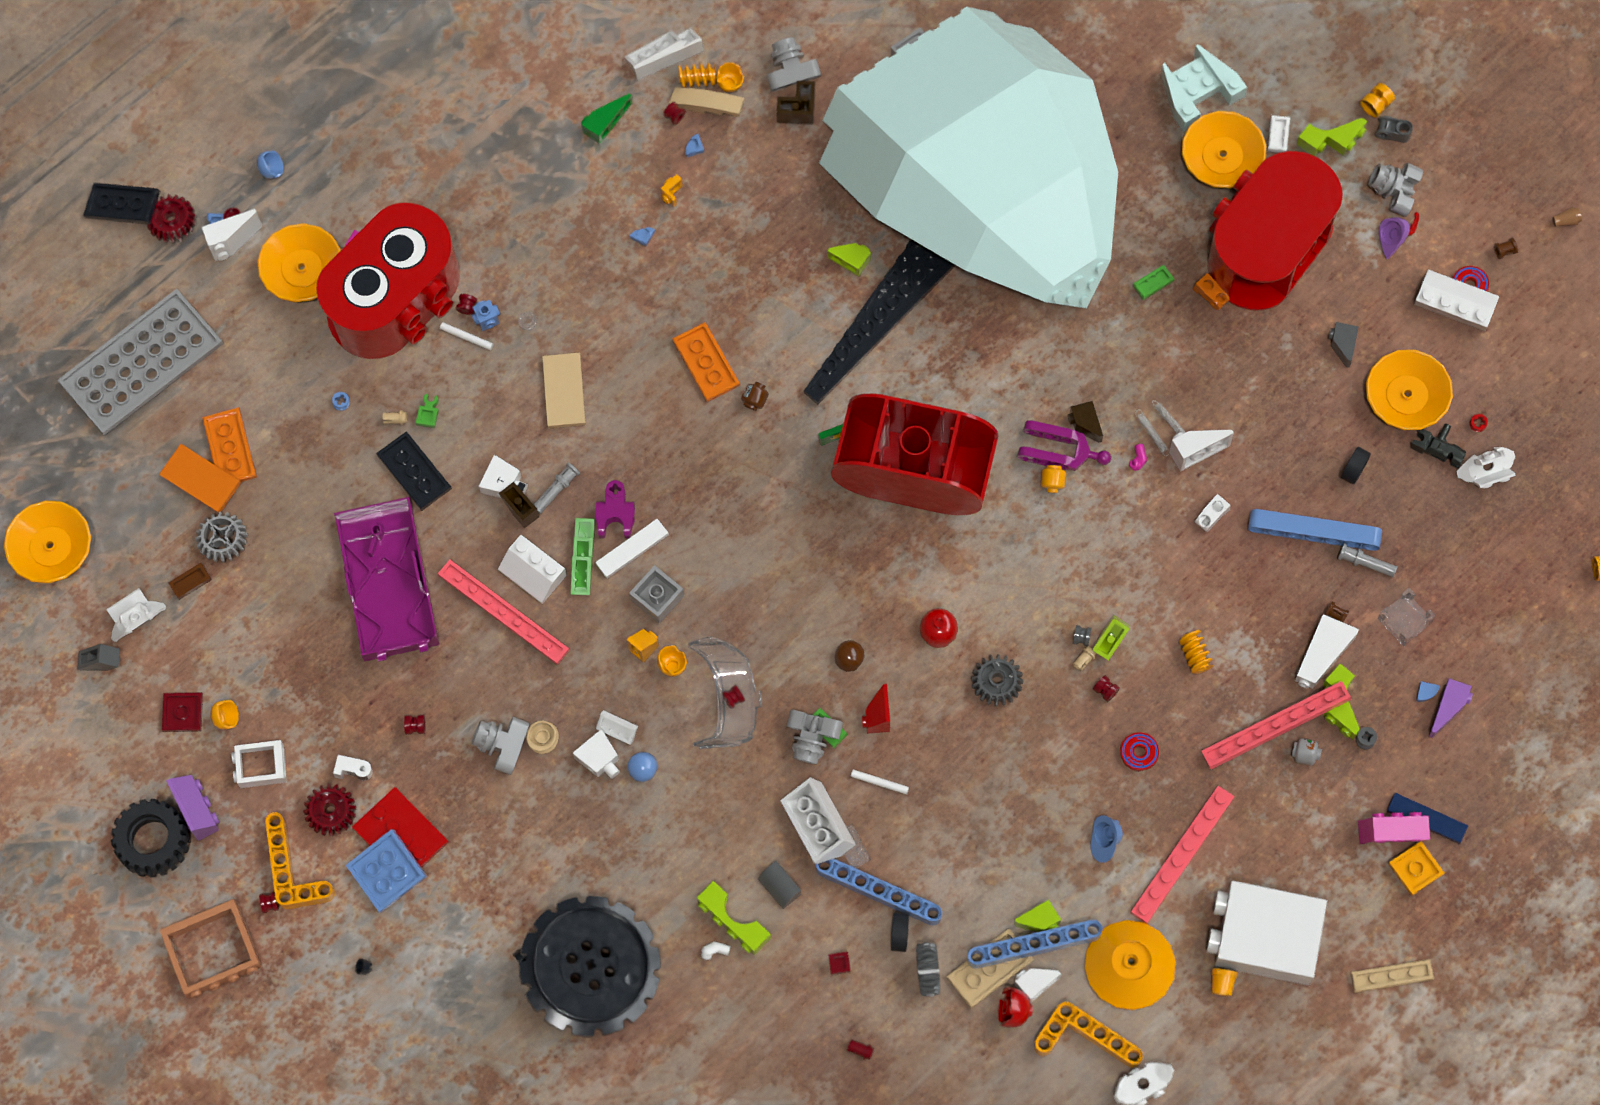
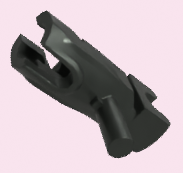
[1411,423,1467,469]

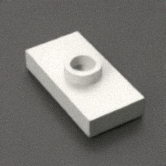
[1268,115,1290,153]
[596,710,638,745]

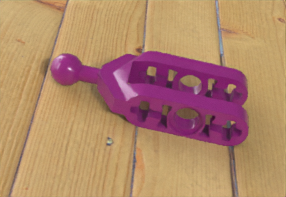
[1017,420,1111,471]

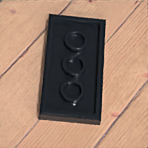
[83,183,160,224]
[376,431,452,511]

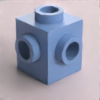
[472,300,500,331]

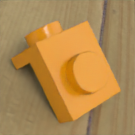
[661,174,683,207]

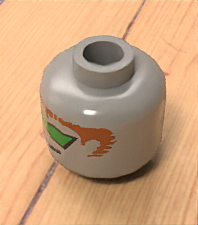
[1292,738,1322,766]

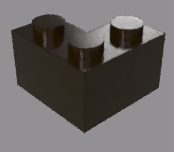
[776,81,816,124]

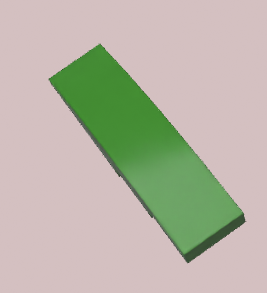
[571,518,595,595]

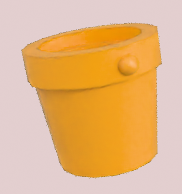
[1211,968,1238,996]

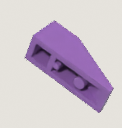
[1429,679,1473,738]

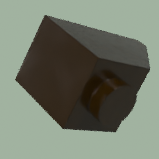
[1068,401,1103,443]
[499,482,539,528]

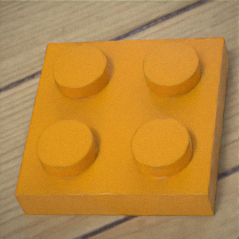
[1388,841,1445,896]

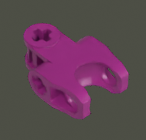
[595,480,635,538]

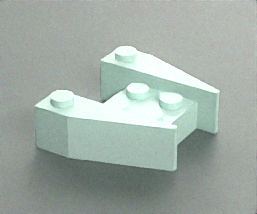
[1161,45,1247,132]

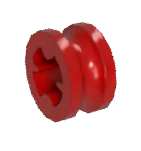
[1470,414,1488,432]

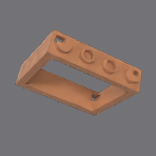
[160,899,262,999]

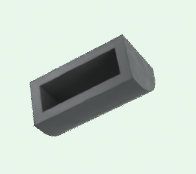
[758,861,801,909]

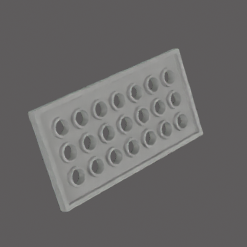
[58,289,223,436]

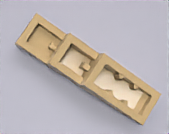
[669,87,744,117]

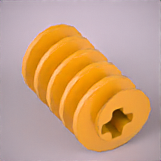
[678,63,716,88]
[1179,630,1214,674]

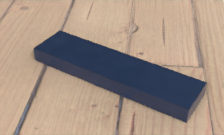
[1387,793,1469,844]

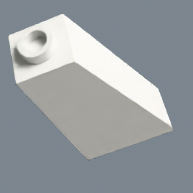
[1295,615,1359,689]

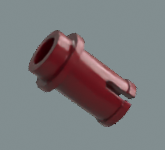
[847,1039,874,1060]

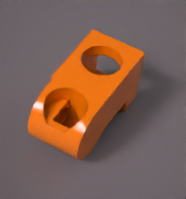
[1193,273,1230,310]

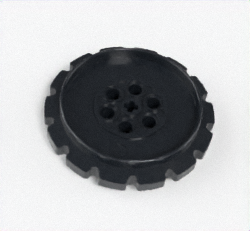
[519,896,661,1038]

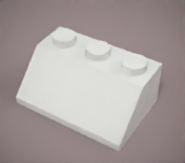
[498,535,567,604]

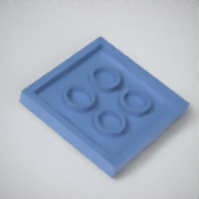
[346,829,427,913]

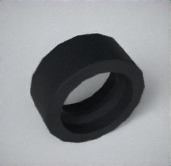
[1341,447,1371,484]
[891,913,909,952]

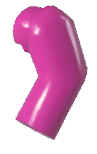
[1129,444,1147,471]

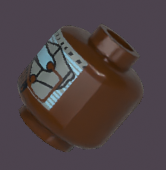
[741,382,769,411]

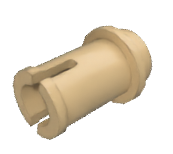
[383,410,407,425]
[1072,646,1096,672]

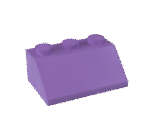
[167,775,220,841]

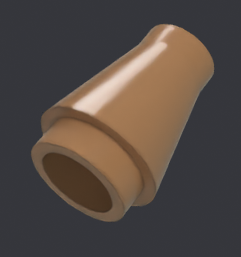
[1553,207,1582,227]

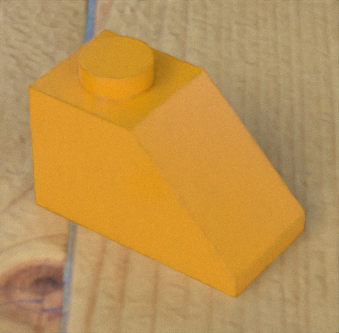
[627,629,659,663]

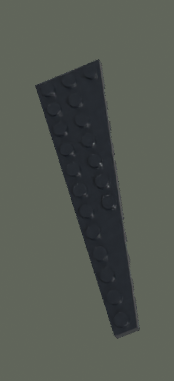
[804,240,956,405]

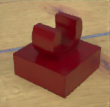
[828,952,851,975]

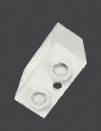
[232,740,287,788]

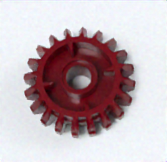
[147,194,196,243]
[303,784,357,836]

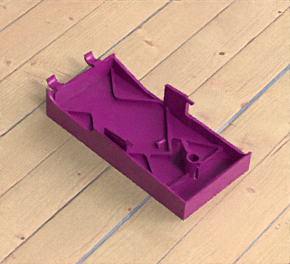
[334,497,440,662]

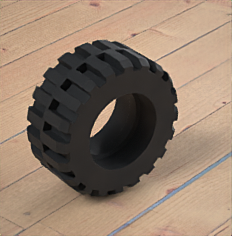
[111,799,190,878]

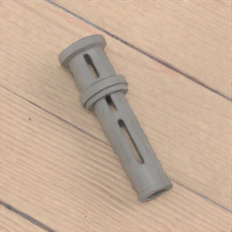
[534,462,580,514]
[1338,543,1398,578]

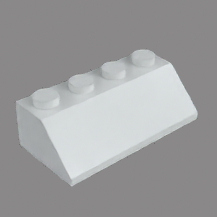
[1414,270,1499,331]
[780,778,856,864]

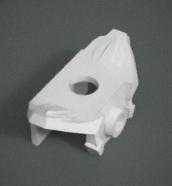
[1457,447,1516,488]
[106,588,166,642]
[1114,1062,1174,1105]

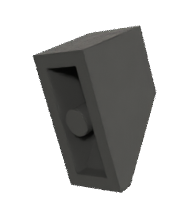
[1329,322,1359,368]
[77,644,120,671]

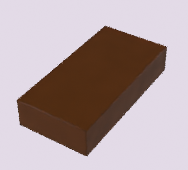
[168,563,212,600]

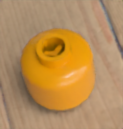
[1041,465,1066,493]

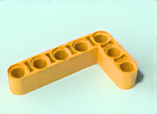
[265,812,335,909]
[1034,1002,1143,1068]

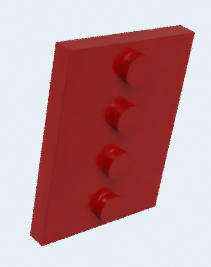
[352,787,449,868]

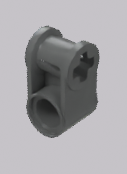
[1375,116,1413,143]

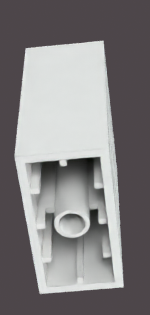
[1207,881,1327,986]

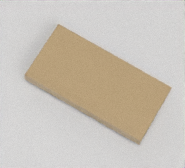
[543,353,586,428]
[947,929,1034,1009]

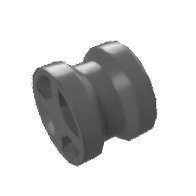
[1073,625,1092,646]
[1356,727,1377,750]

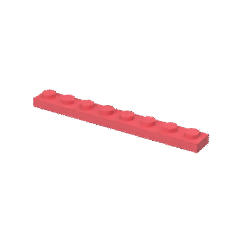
[438,559,570,665]
[1201,681,1352,769]
[1131,786,1235,924]

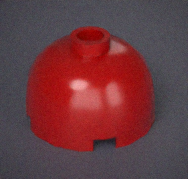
[920,608,958,648]
[998,987,1033,1028]

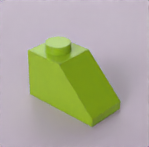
[828,243,871,277]
[1092,615,1130,661]
[1014,900,1061,932]

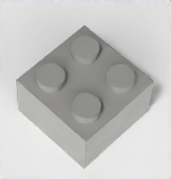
[629,565,685,624]

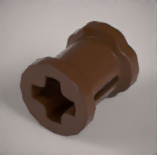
[1494,238,1518,259]
[1325,601,1350,622]

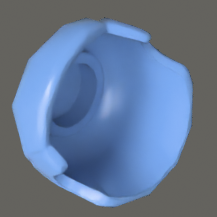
[257,151,284,179]
[627,752,658,782]

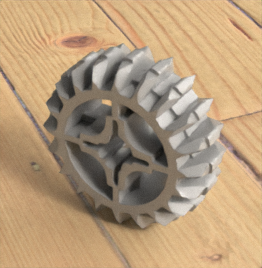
[195,511,248,563]

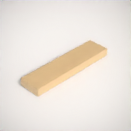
[1350,959,1434,993]

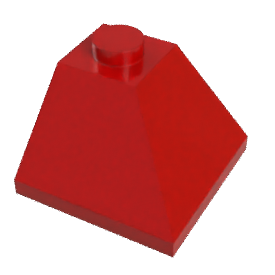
[862,684,890,734]

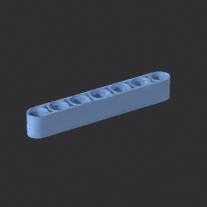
[1248,509,1382,551]
[816,859,942,926]
[967,920,1102,969]

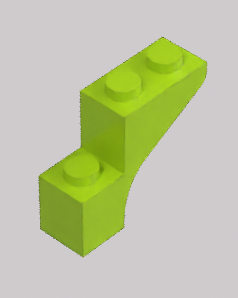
[1297,118,1367,156]
[1323,664,1359,739]

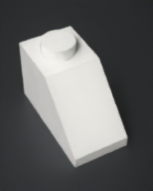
[1015,968,1061,1002]

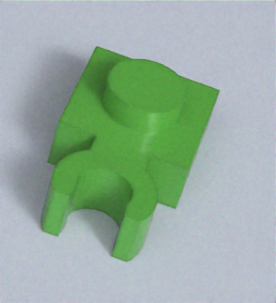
[416,394,439,428]

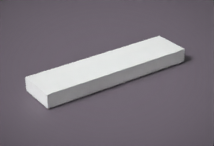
[595,519,669,579]

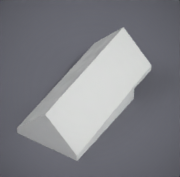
[625,28,704,80]

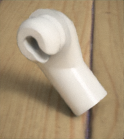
[701,942,731,960]

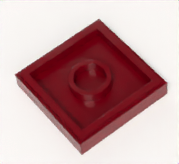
[162,692,203,732]

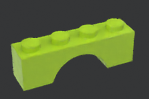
[697,881,771,955]

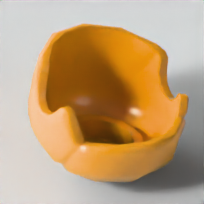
[716,62,744,92]
[657,645,687,677]
[210,700,239,730]

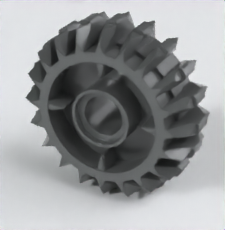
[971,654,1024,706]
[916,942,941,997]

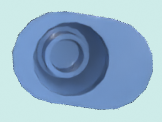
[1091,815,1123,862]

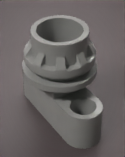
[766,37,822,91]
[1368,163,1423,217]
[786,709,843,765]
[471,717,529,775]

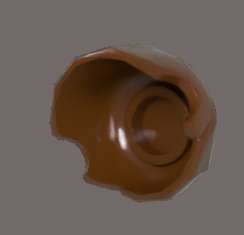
[834,640,865,672]

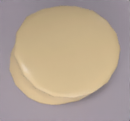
[527,721,559,754]

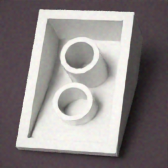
[202,209,262,261]
[1169,430,1234,472]

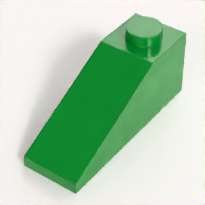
[581,93,633,144]

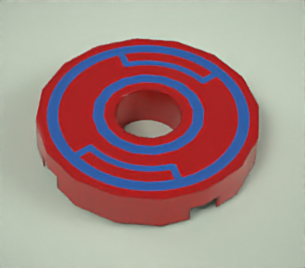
[1452,266,1490,292]
[1120,732,1160,772]

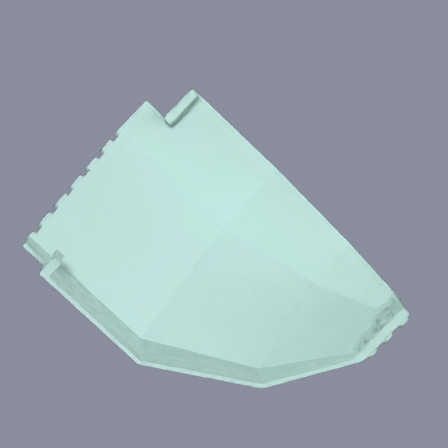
[819,7,1118,308]

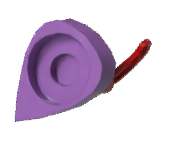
[1379,212,1419,259]

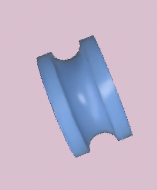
[332,392,350,411]

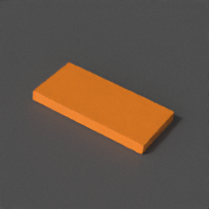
[672,322,740,402]
[202,407,257,482]
[159,444,241,512]

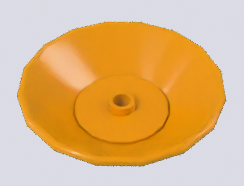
[1182,111,1266,188]
[257,223,341,303]
[1366,350,1453,430]
[3,500,91,583]
[1084,920,1176,1010]

